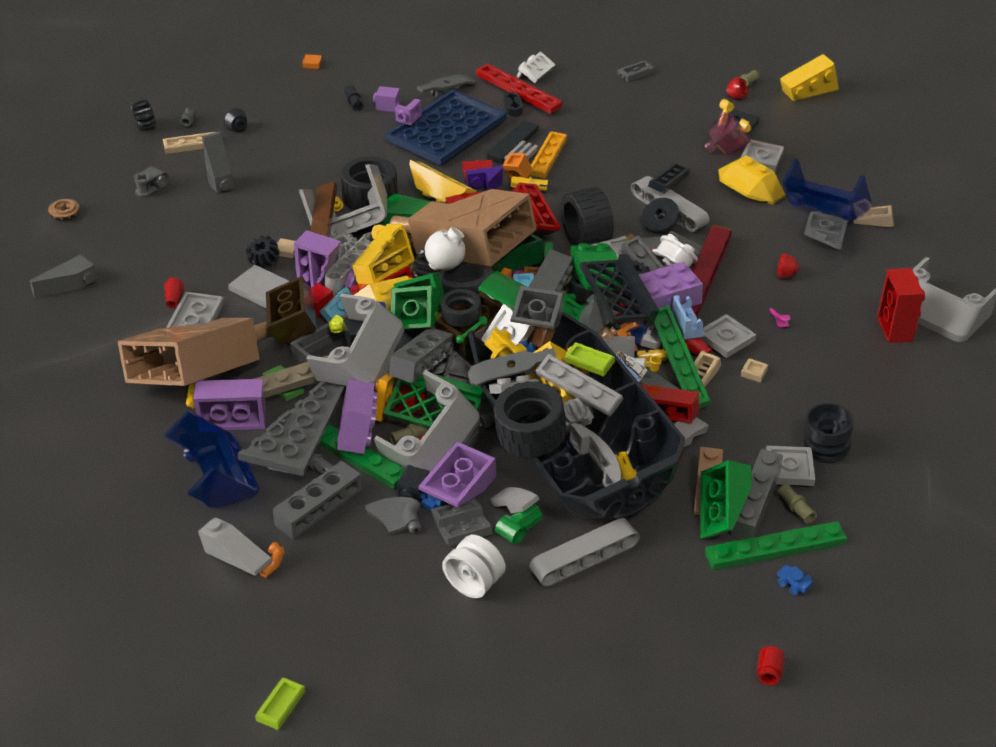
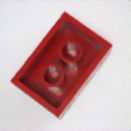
[877,268,925,343]

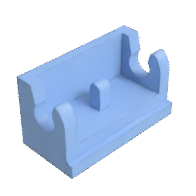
[672,295,704,339]

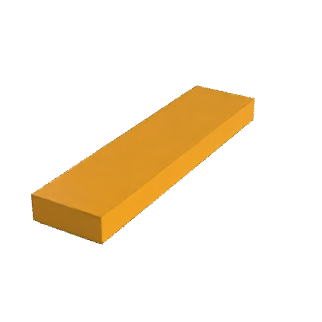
[530,131,567,178]

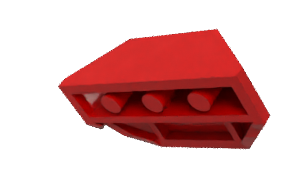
[512,183,561,235]

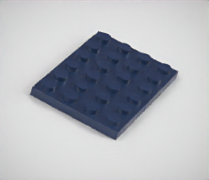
[385,89,507,165]

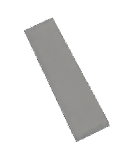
[535,354,623,416]

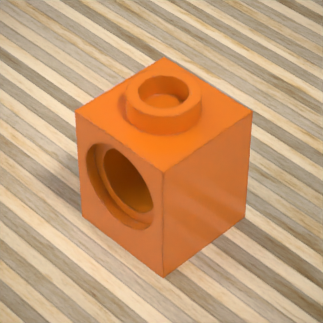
[503,153,532,181]

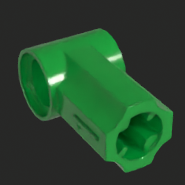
[495,504,543,545]

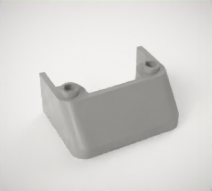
[299,164,387,236]
[913,257,996,342]
[306,293,404,386]
[374,370,480,473]

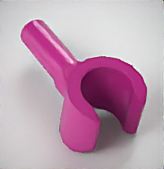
[769,308,790,327]

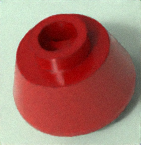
[726,76,748,99]
[777,253,800,280]

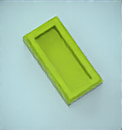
[564,342,615,376]
[255,677,305,730]

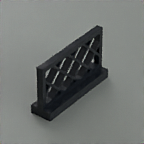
[579,254,659,326]

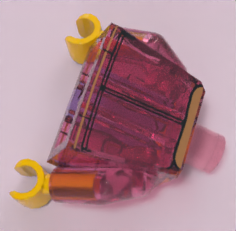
[704,99,751,154]

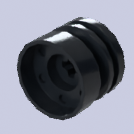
[804,403,853,462]

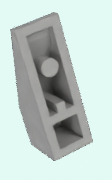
[198,517,272,576]

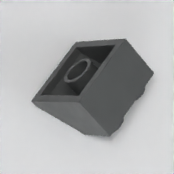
[510,286,563,329]

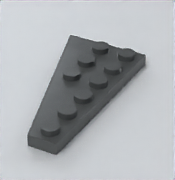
[238,381,346,476]

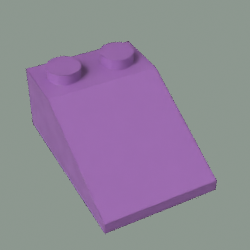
[418,441,496,508]

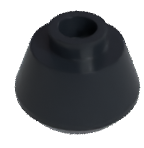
[224,108,247,131]

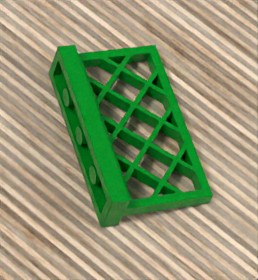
[383,374,485,429]

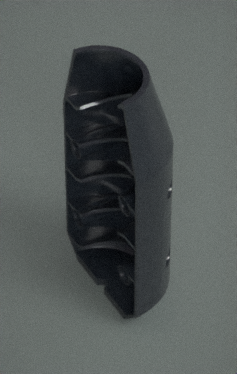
[468,311,685,520]

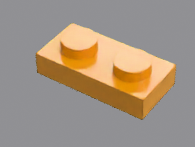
[375,373,395,422]

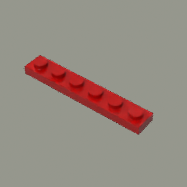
[476,63,563,114]

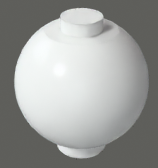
[425,227,465,271]

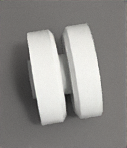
[443,535,505,598]

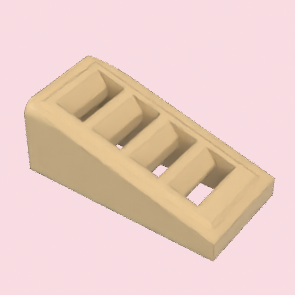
[853,205,894,227]
[694,351,721,387]

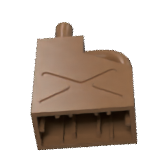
[390,189,536,266]
[118,318,273,386]

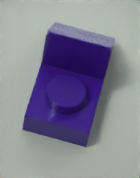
[466,166,503,190]

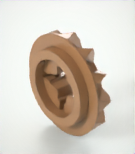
[48,199,80,221]

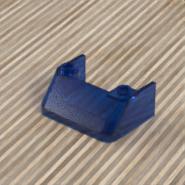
[782,158,872,221]
[164,410,260,508]

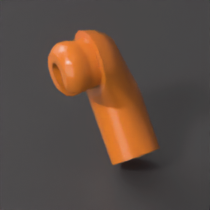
[259,542,285,578]

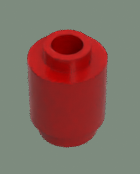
[757,646,785,685]

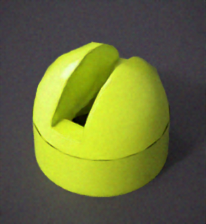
[329,315,344,334]

